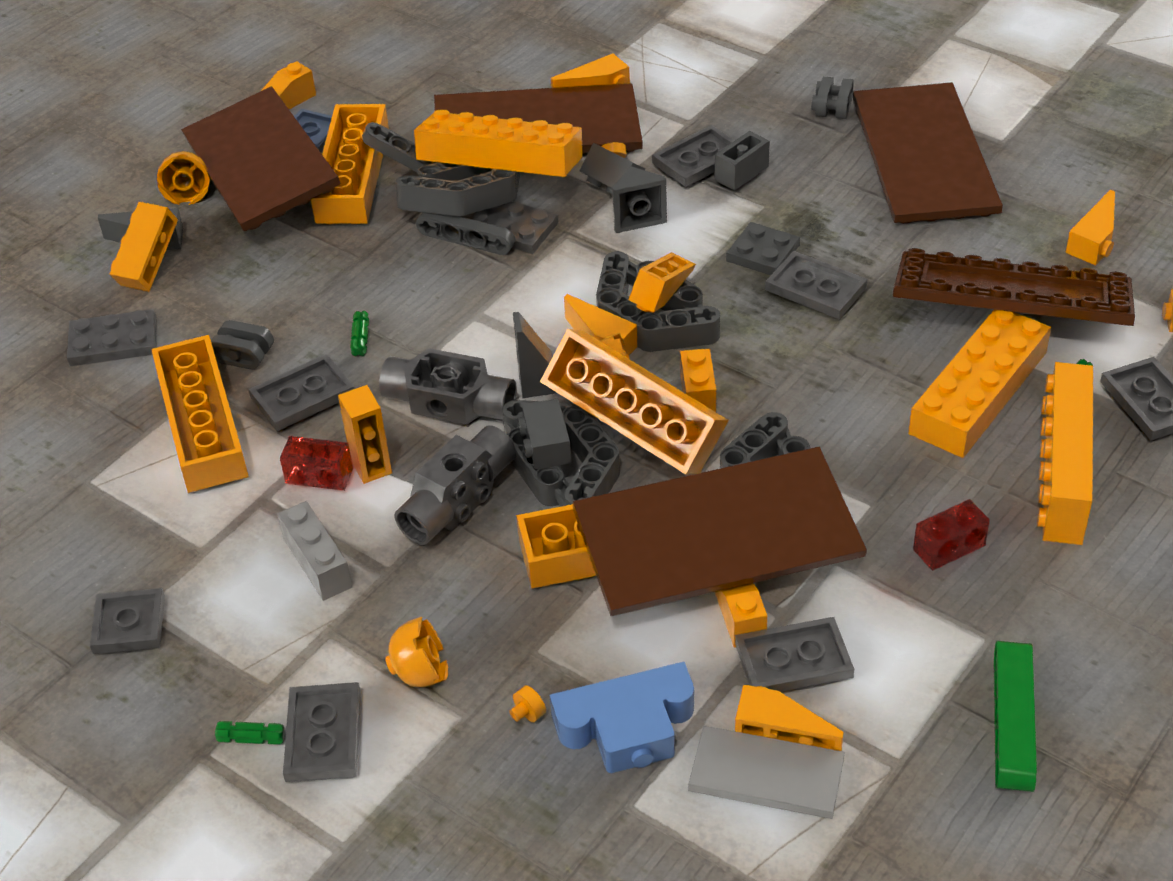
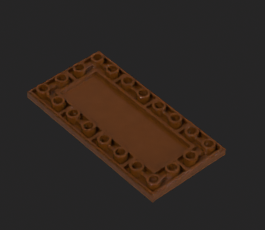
[853,82,1003,224]
[434,83,643,154]
[181,86,341,231]
[893,248,1135,326]
[573,446,867,616]

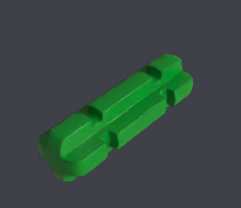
[350,311,369,357]
[215,721,285,744]

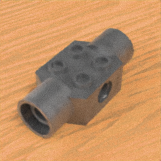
[379,348,517,424]
[394,425,517,545]

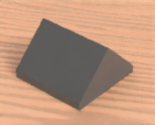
[612,166,667,233]

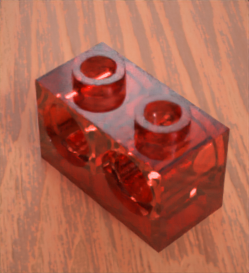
[280,436,353,491]
[913,499,990,571]

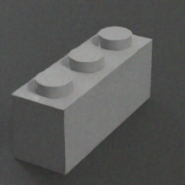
[277,501,352,601]

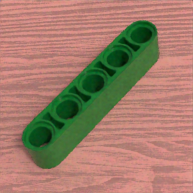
[994,641,1037,792]

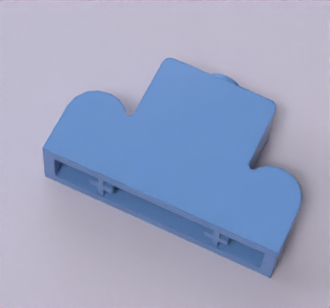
[549,662,694,773]

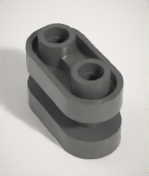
[811,76,854,119]
[211,320,274,369]

